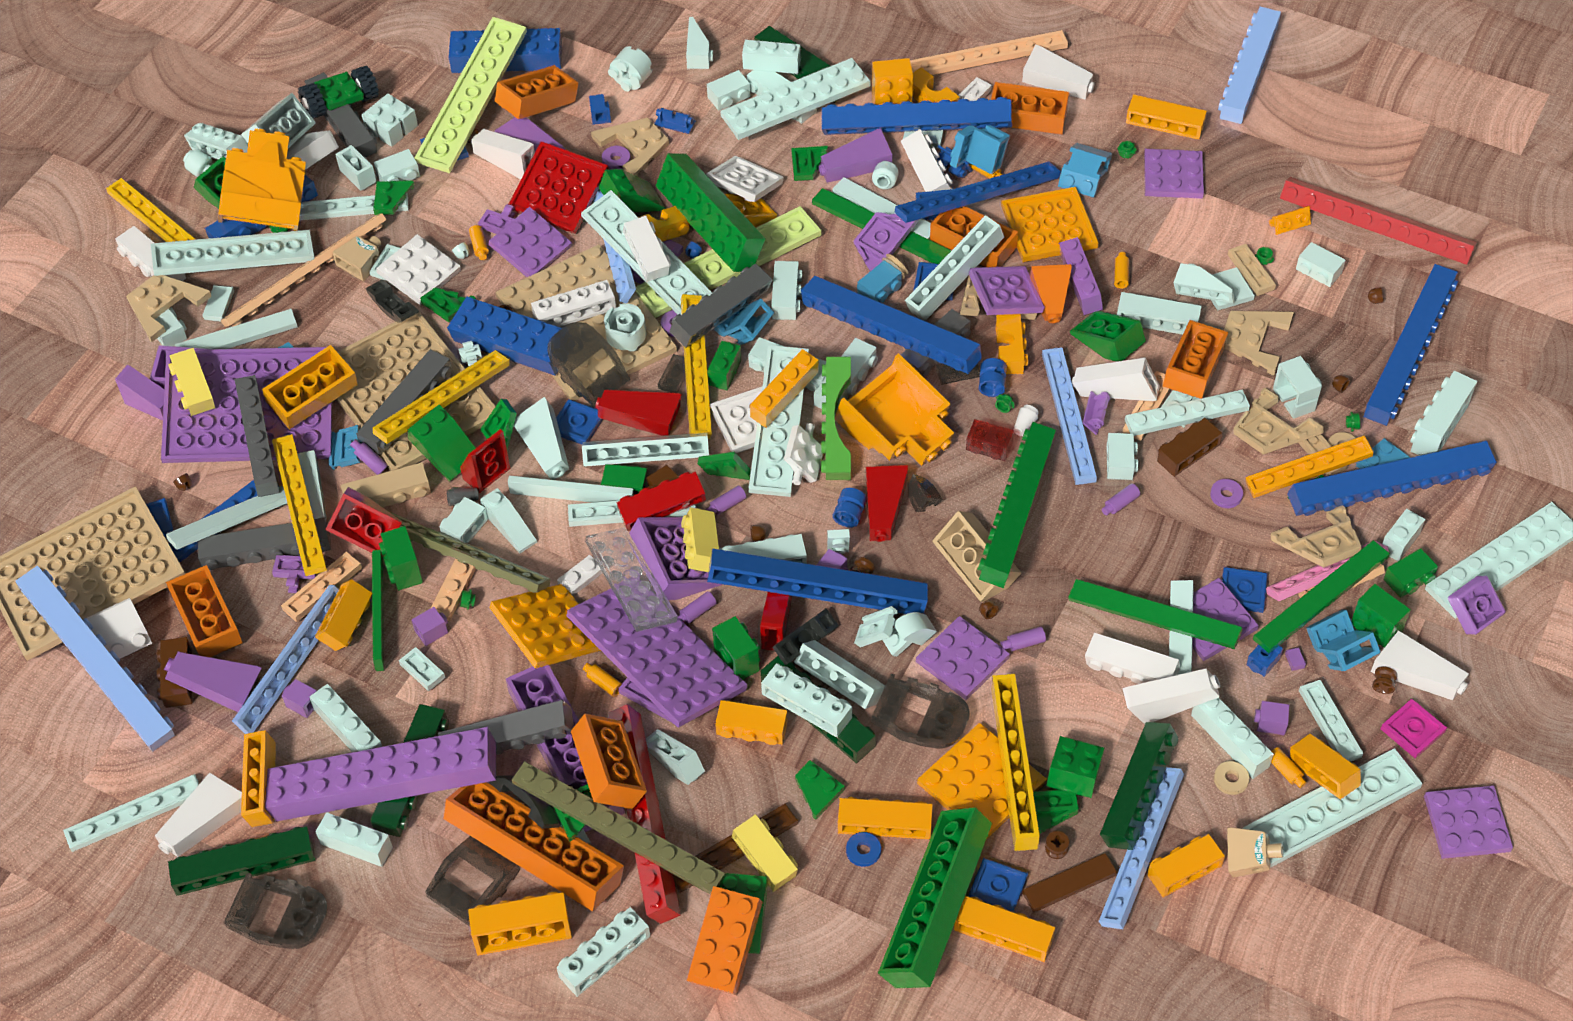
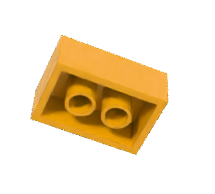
[872,58,913,105]

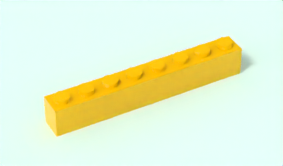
[991,674,1039,851]

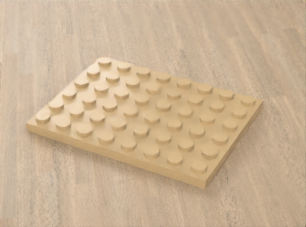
[496,244,677,401]
[336,312,495,471]
[0,486,185,661]

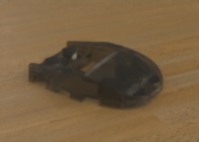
[547,322,630,408]
[871,674,970,749]
[425,836,521,927]
[223,873,328,949]

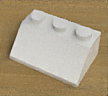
[87,598,152,659]

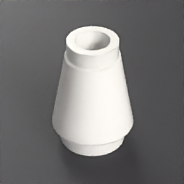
[1013,405,1039,436]

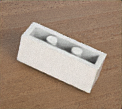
[623,216,671,282]

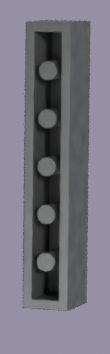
[304,72,377,158]
[669,264,773,348]
[356,349,453,456]
[235,375,279,497]
[198,517,331,570]
[438,700,574,755]

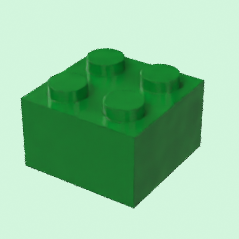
[379,526,423,591]
[1351,584,1411,648]
[712,616,761,680]
[1047,736,1104,798]

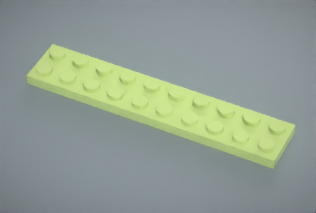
[414,17,527,173]
[635,206,821,318]

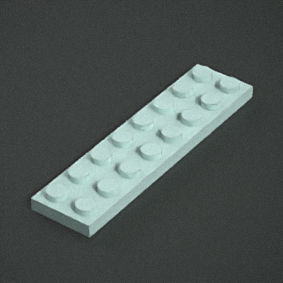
[721,58,870,140]
[581,190,712,315]
[151,230,314,276]
[749,345,809,497]
[1425,502,1573,619]
[1243,748,1423,868]

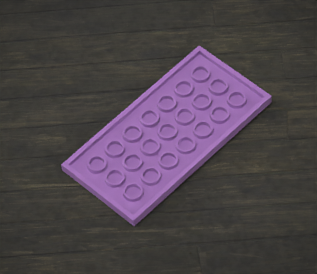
[567,576,747,728]

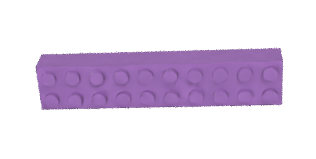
[265,727,496,822]

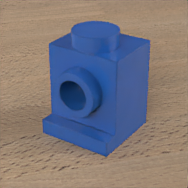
[589,94,611,125]
[1246,645,1283,677]

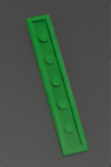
[372,550,384,671]

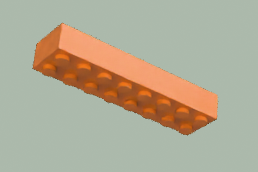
[443,782,624,911]

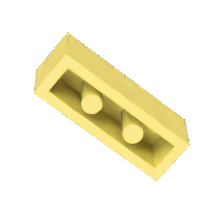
[168,348,215,416]
[681,507,719,572]
[732,814,798,892]

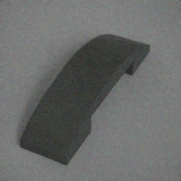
[365,279,419,322]
[772,608,839,665]
[489,775,561,829]

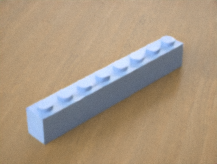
[1218,7,1281,124]

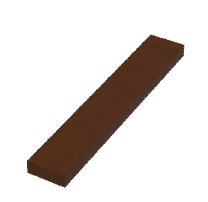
[673,803,798,893]

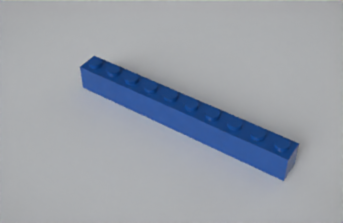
[822,97,1012,135]
[1363,264,1459,426]
[801,276,982,374]
[1287,441,1497,516]
[707,548,928,614]

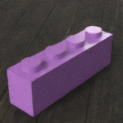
[1059,237,1103,315]

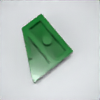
[791,146,828,181]

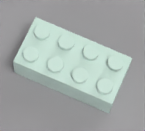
[241,93,316,148]
[1410,371,1477,456]

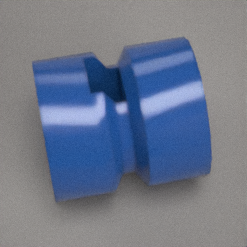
[979,358,1007,397]
[832,488,867,528]

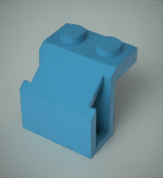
[950,125,1010,175]
[1058,143,1112,197]
[714,299,774,345]
[1306,609,1381,671]

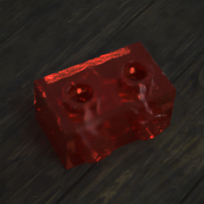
[966,419,1014,461]

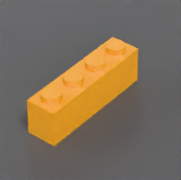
[1126,94,1207,140]
[750,349,819,428]
[241,730,276,827]
[838,797,932,840]
[954,896,1055,962]

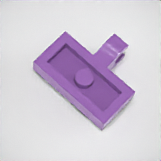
[478,204,515,234]
[272,555,317,593]

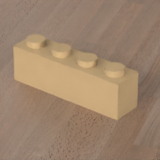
[341,462,431,507]

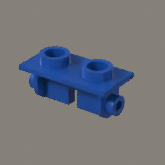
[654,108,696,134]
[937,145,972,178]

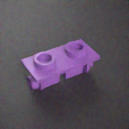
[1083,391,1110,435]

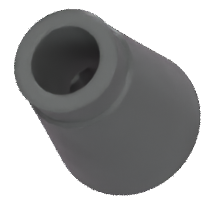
[446,487,479,506]

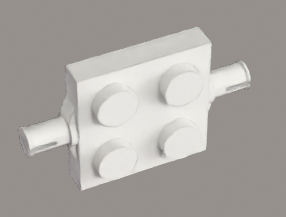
[784,423,823,485]

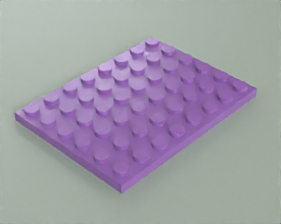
[161,347,332,463]

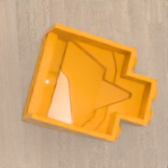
[218,129,306,231]
[835,353,954,466]

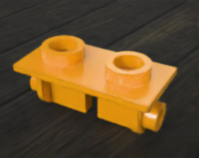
[1269,206,1311,235]

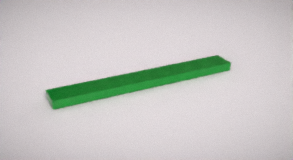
[812,188,951,264]
[1253,540,1390,653]
[1068,579,1243,650]

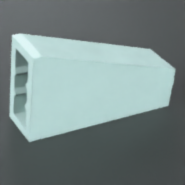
[514,397,569,480]

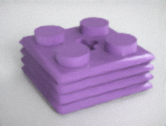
[1448,576,1506,635]

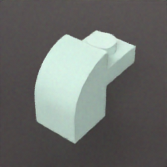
[883,612,937,657]

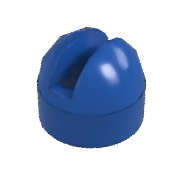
[685,241,702,259]

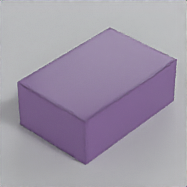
[1285,648,1306,671]

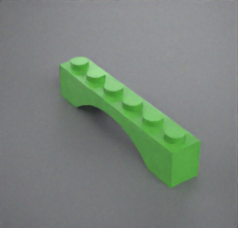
[821,357,851,480]

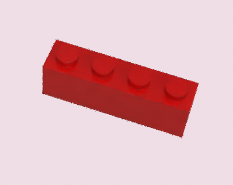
[616,471,706,531]

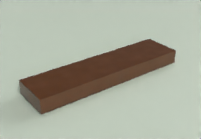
[1022,853,1117,913]

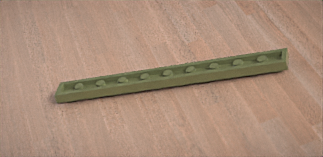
[388,511,551,593]
[512,761,725,895]

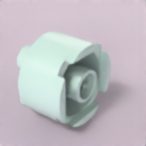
[608,46,652,92]
[604,303,646,352]

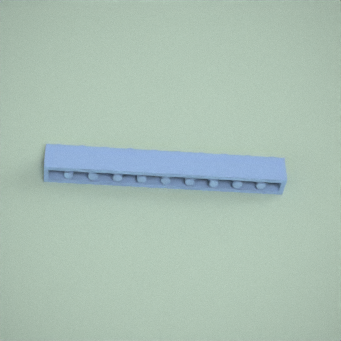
[15,565,175,752]

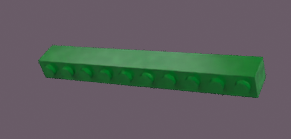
[977,422,1056,588]

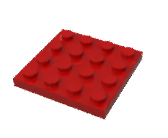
[508,141,609,234]

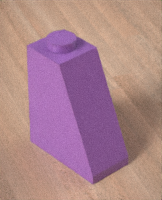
[115,365,164,421]

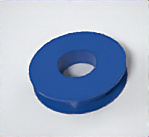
[846,832,881,867]

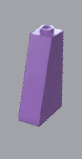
[493,117,565,152]
[819,128,892,183]
[164,652,261,712]

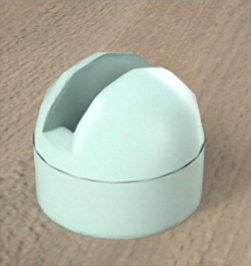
[452,242,469,259]

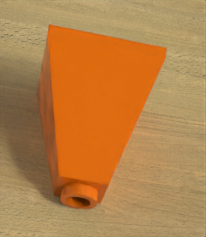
[1030,264,1072,324]

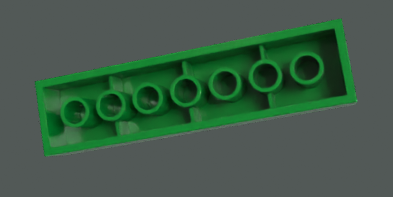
[656,153,766,272]
[878,807,992,988]

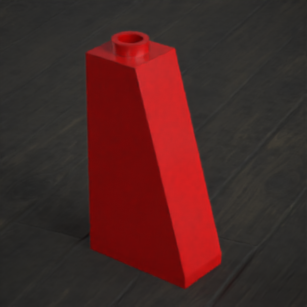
[595,390,681,436]
[866,465,908,542]
[760,592,792,651]

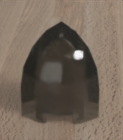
[908,474,943,512]

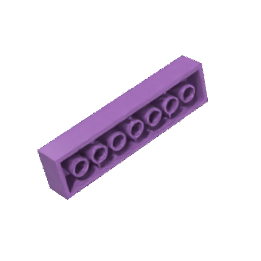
[506,665,625,832]

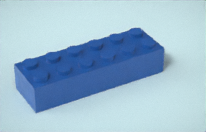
[449,28,562,73]
[447,297,575,376]

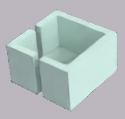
[362,94,418,147]
[1273,356,1322,419]

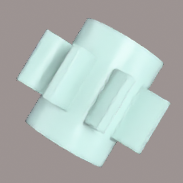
[458,341,482,366]

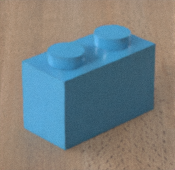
[857,260,902,303]

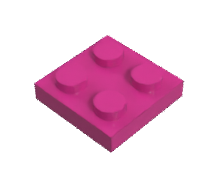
[1380,699,1447,759]

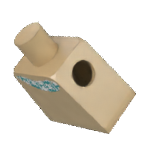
[333,236,381,281]
[1227,828,1283,877]

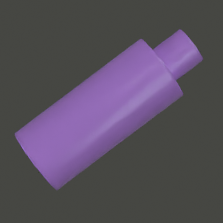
[350,439,388,475]
[1102,484,1140,516]
[705,485,746,515]
[677,591,716,624]
[1001,627,1046,651]

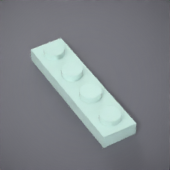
[1299,680,1363,762]

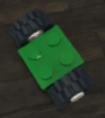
[298,65,379,119]

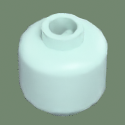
[183,149,213,177]
[872,161,899,190]

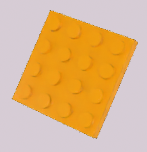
[1001,187,1099,262]
[489,584,601,669]
[917,723,1047,838]

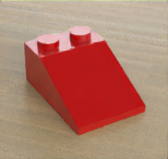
[460,429,511,493]
[325,487,402,559]

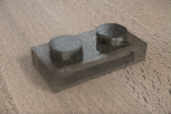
[658,354,686,393]
[936,363,980,385]

